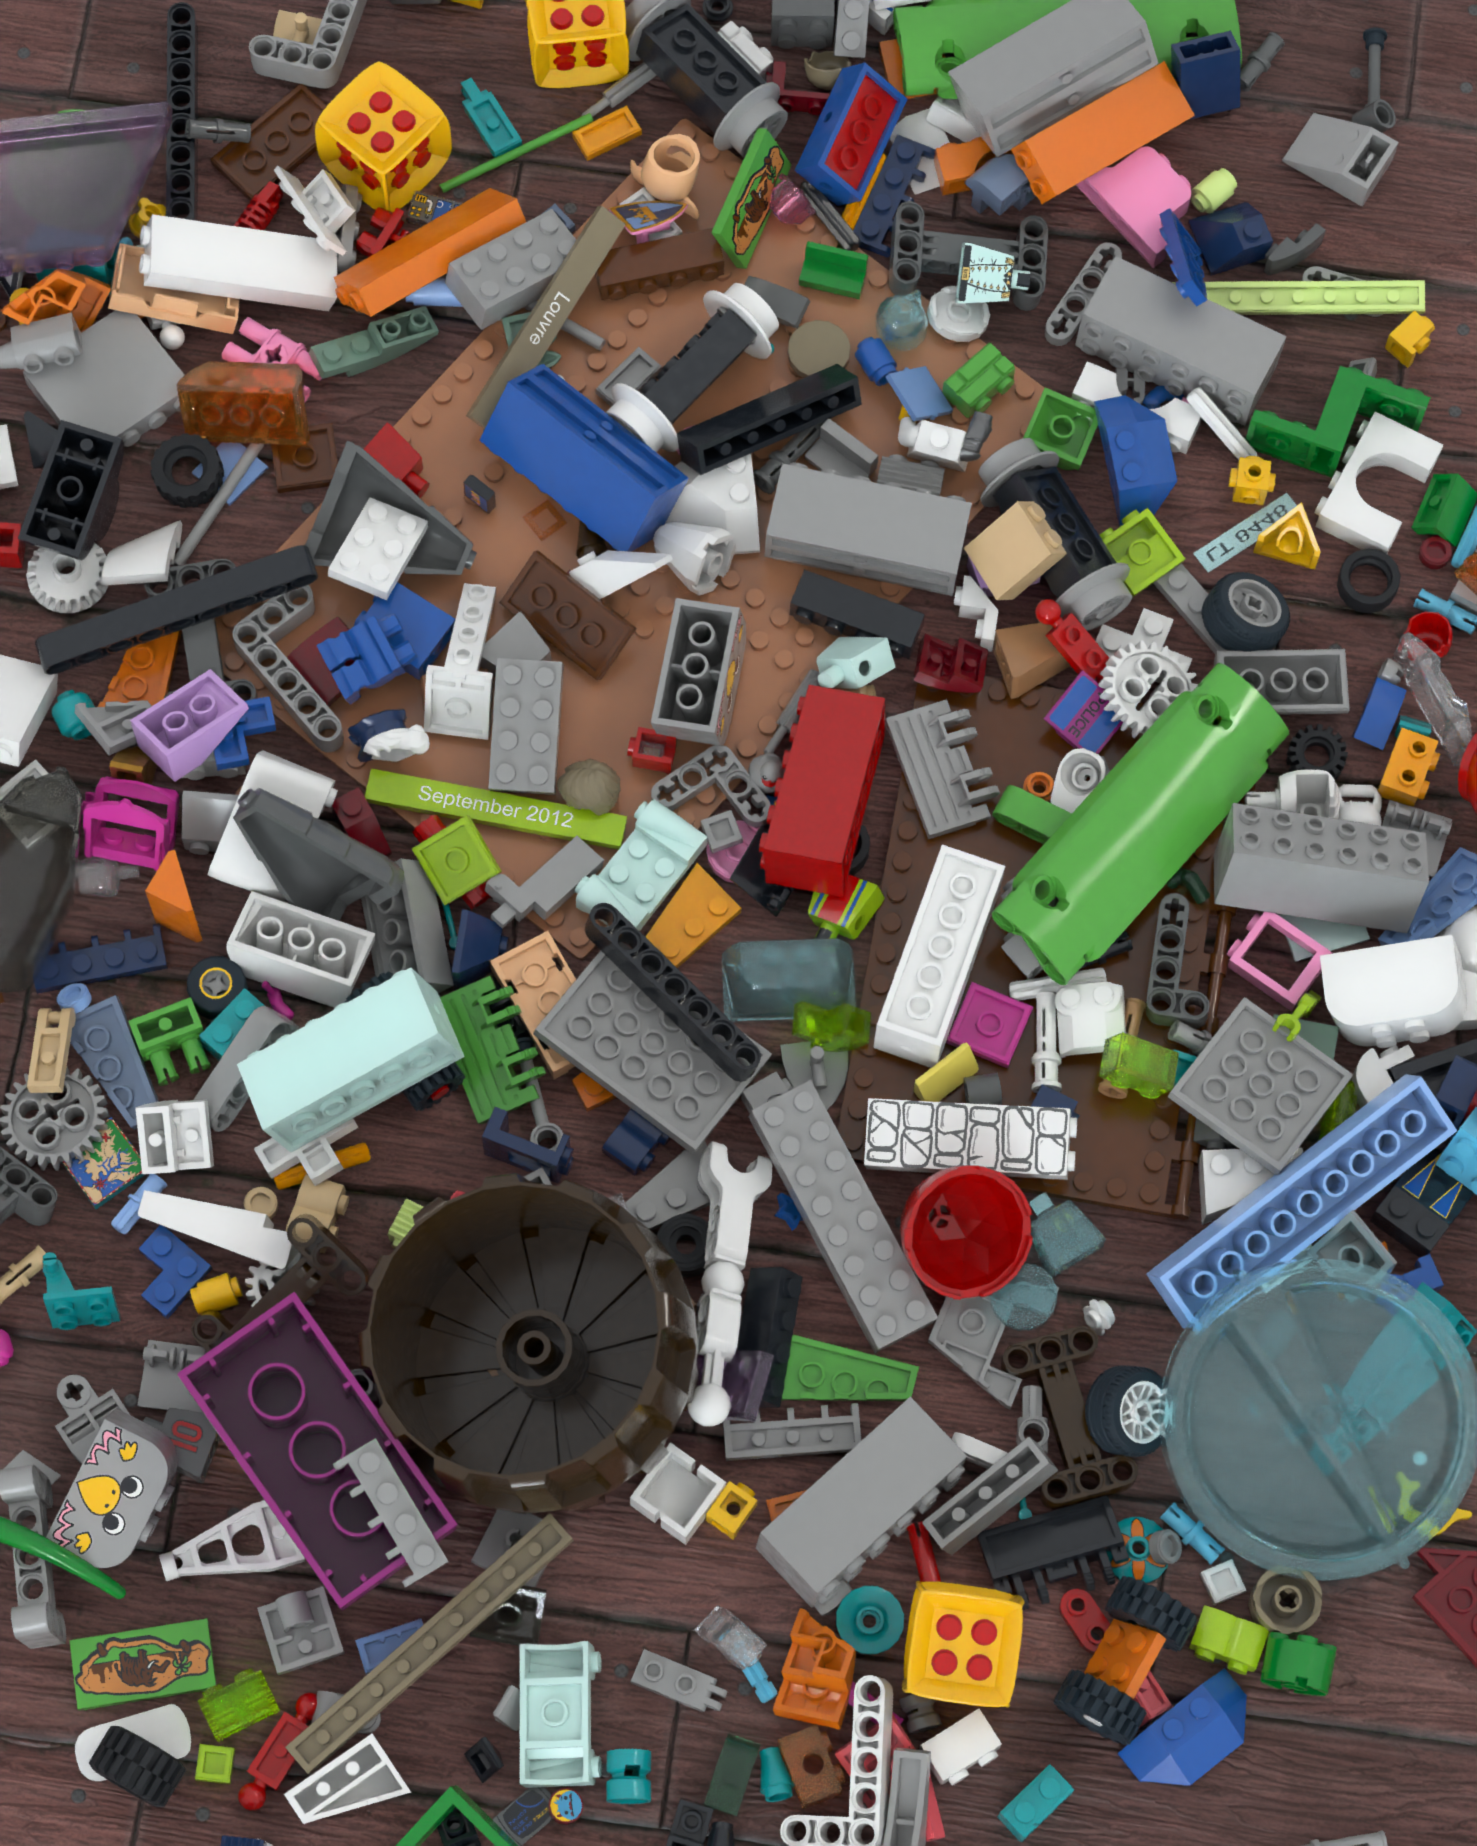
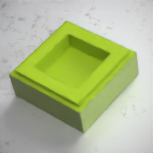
[195,1744,235,1784]

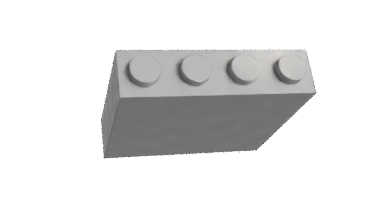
[23,310,196,447]

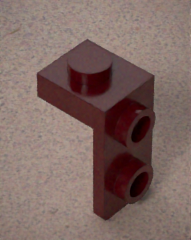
[766,61,830,116]

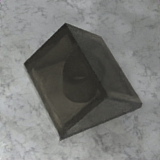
[470,1585,548,1646]

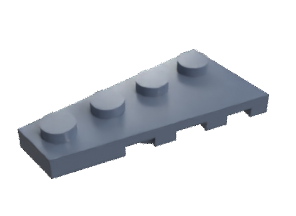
[57,995,159,1130]

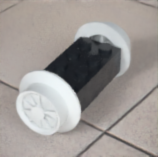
[606,283,779,453]

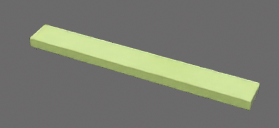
[1172,280,1425,315]

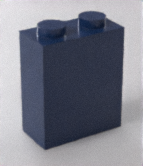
[1171,30,1240,120]

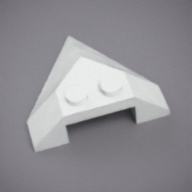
[665,454,760,555]

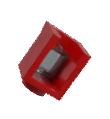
[627,727,677,774]

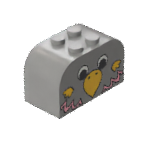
[651,598,746,746]
[46,1408,178,1568]

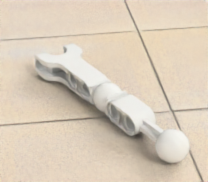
[687,1141,772,1427]

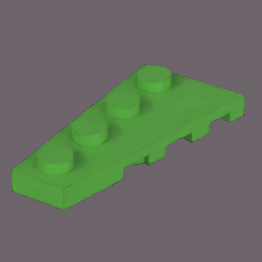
[781,1334,919,1401]

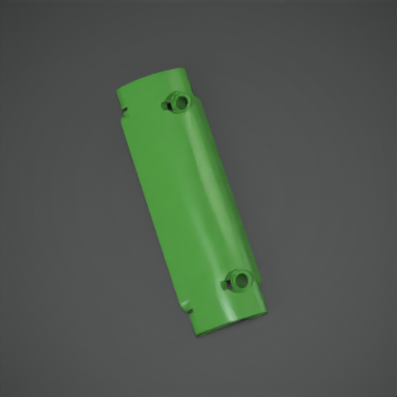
[893,0,1242,99]
[991,663,1289,985]

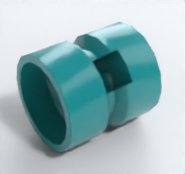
[606,1749,651,1804]

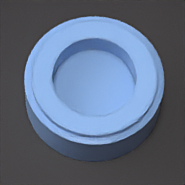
[56,983,92,1014]

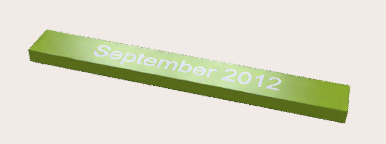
[365,768,627,850]

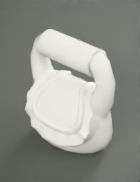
[1338,784,1382,826]

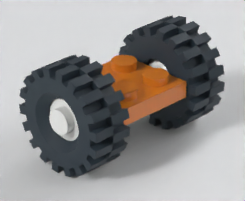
[1053,1576,1198,1745]

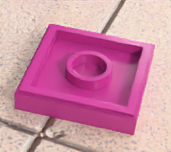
[946,982,1033,1068]

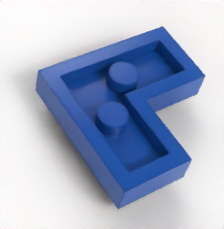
[213,696,276,771]
[139,1225,212,1319]

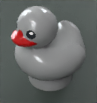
[748,753,785,794]

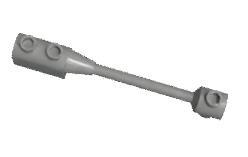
[0,312,83,373]

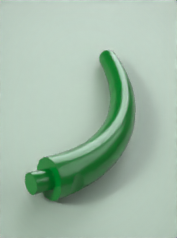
[0,1516,126,1599]

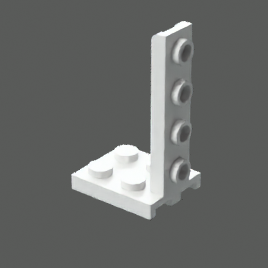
[424,583,496,740]

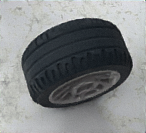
[1085,1365,1174,1457]

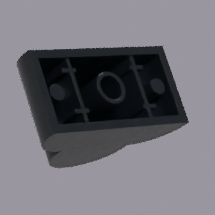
[18,420,124,561]

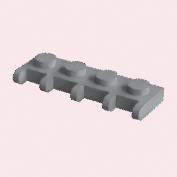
[723,1403,861,1461]
[332,1438,448,1588]

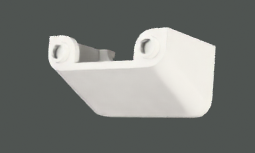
[207,750,338,902]

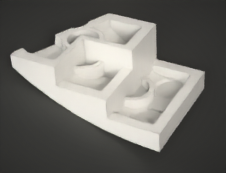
[102,520,182,585]

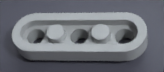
[335,184,362,273]

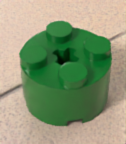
[1260,1632,1337,1696]

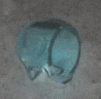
[875,290,928,351]

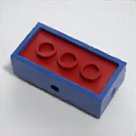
[794,63,907,206]

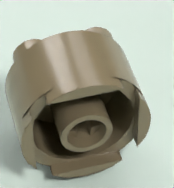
[1248,1565,1322,1639]

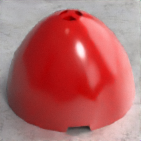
[900,1165,1033,1300]

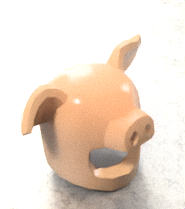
[630,134,700,220]

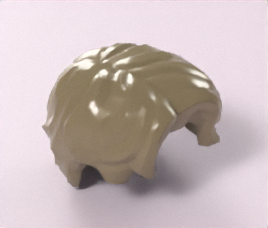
[557,759,621,816]

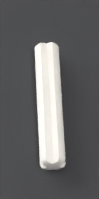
[1187,387,1257,460]
[1009,967,1107,1001]

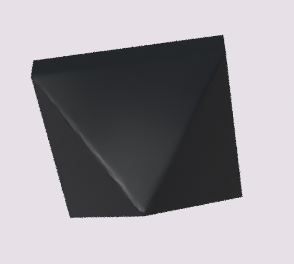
[464,1736,504,1783]

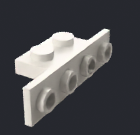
[274,166,356,256]

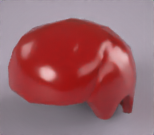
[1403,611,1453,663]

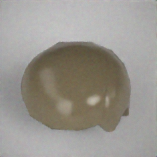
[804,50,852,91]

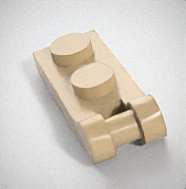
[27,1008,76,1093]

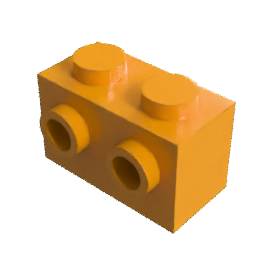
[1378,728,1440,807]

